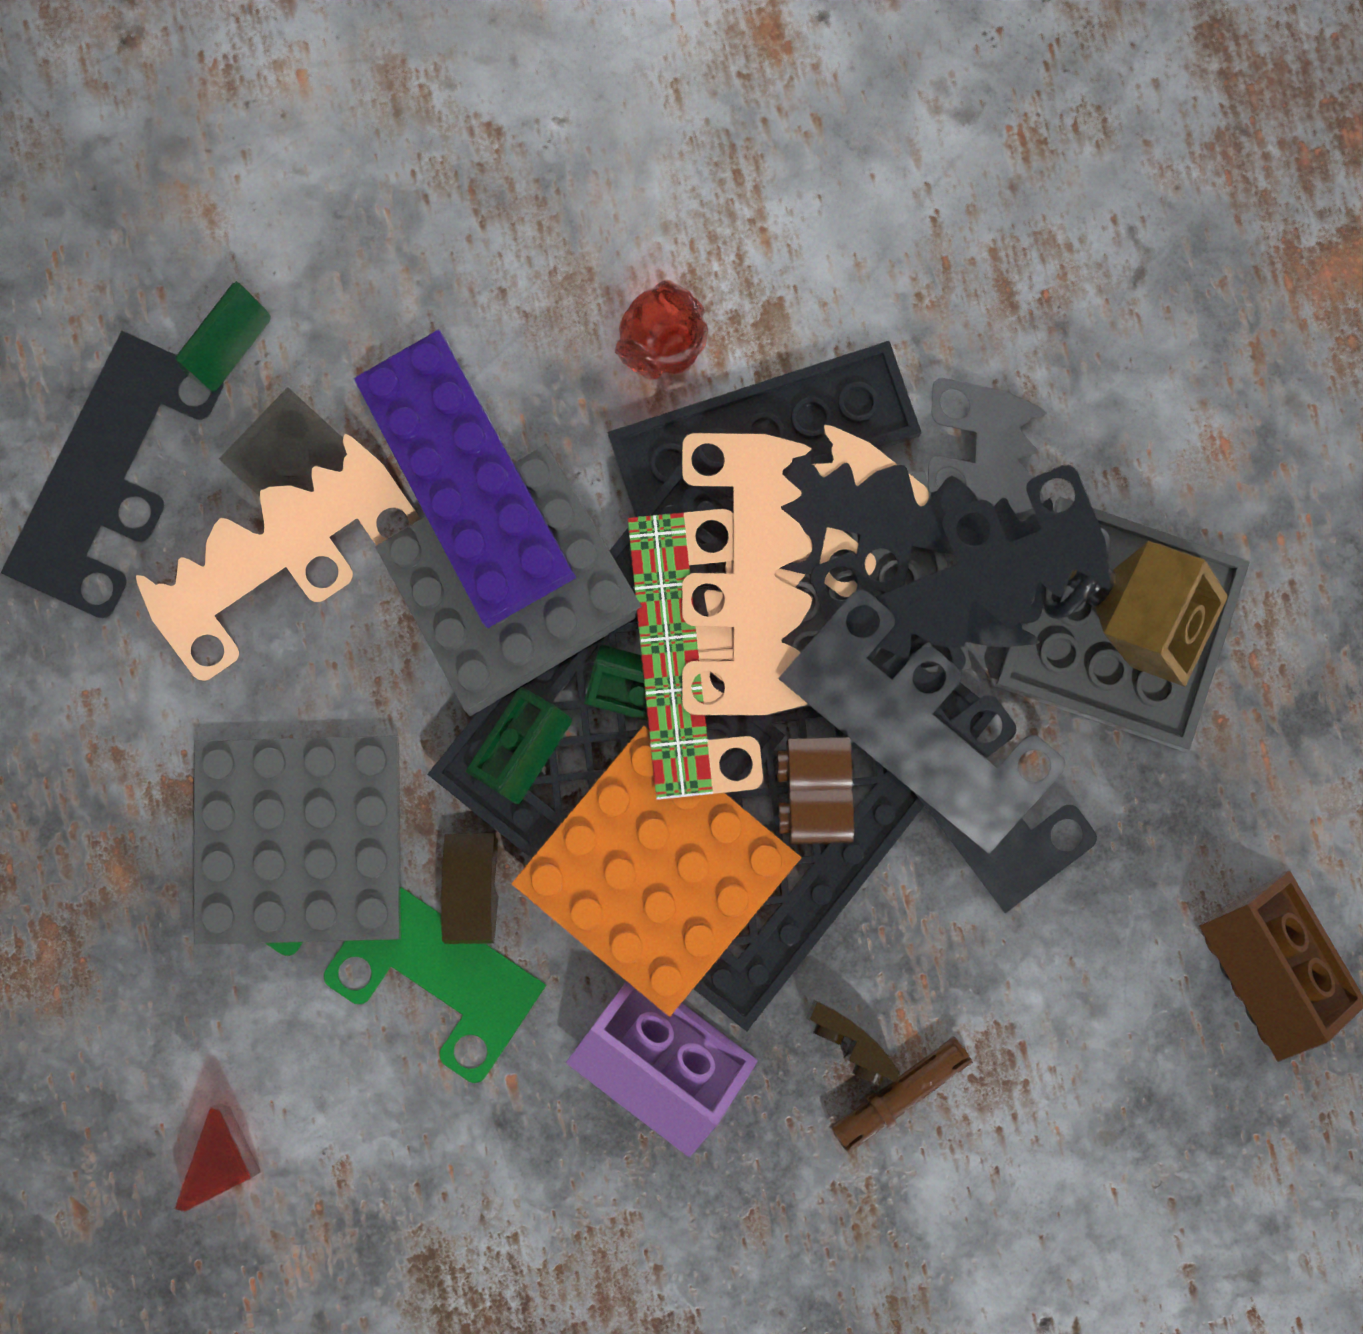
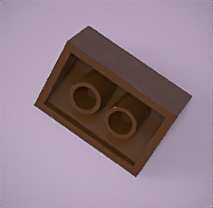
[1199,870,1363,1062]

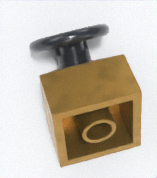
[1043,528,1228,687]

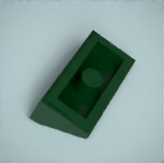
[175,281,271,392]
[584,645,648,721]
[465,686,572,804]

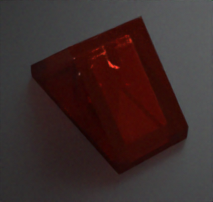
[174,1103,261,1212]

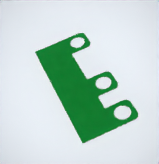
[265,887,546,1083]

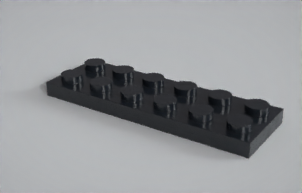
[607,340,922,517]

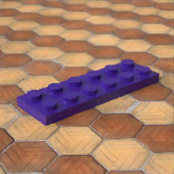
[353,329,577,628]

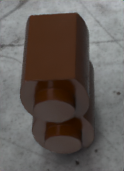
[777,737,854,844]

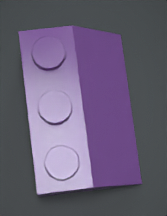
[566,981,758,1158]

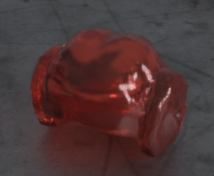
[614,279,708,380]

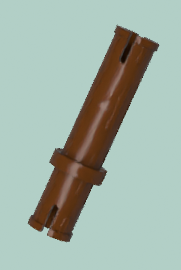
[829,1036,973,1154]

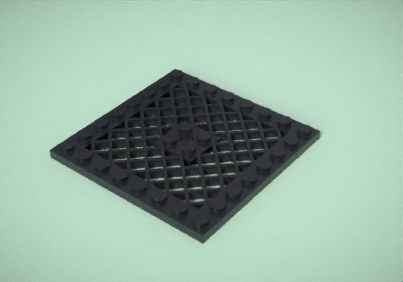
[427,462,996,1032]

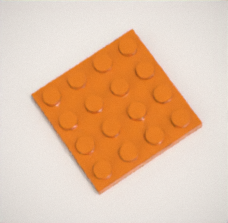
[511,726,802,1017]

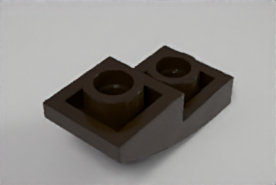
[441,833,499,944]
[806,1000,900,1086]

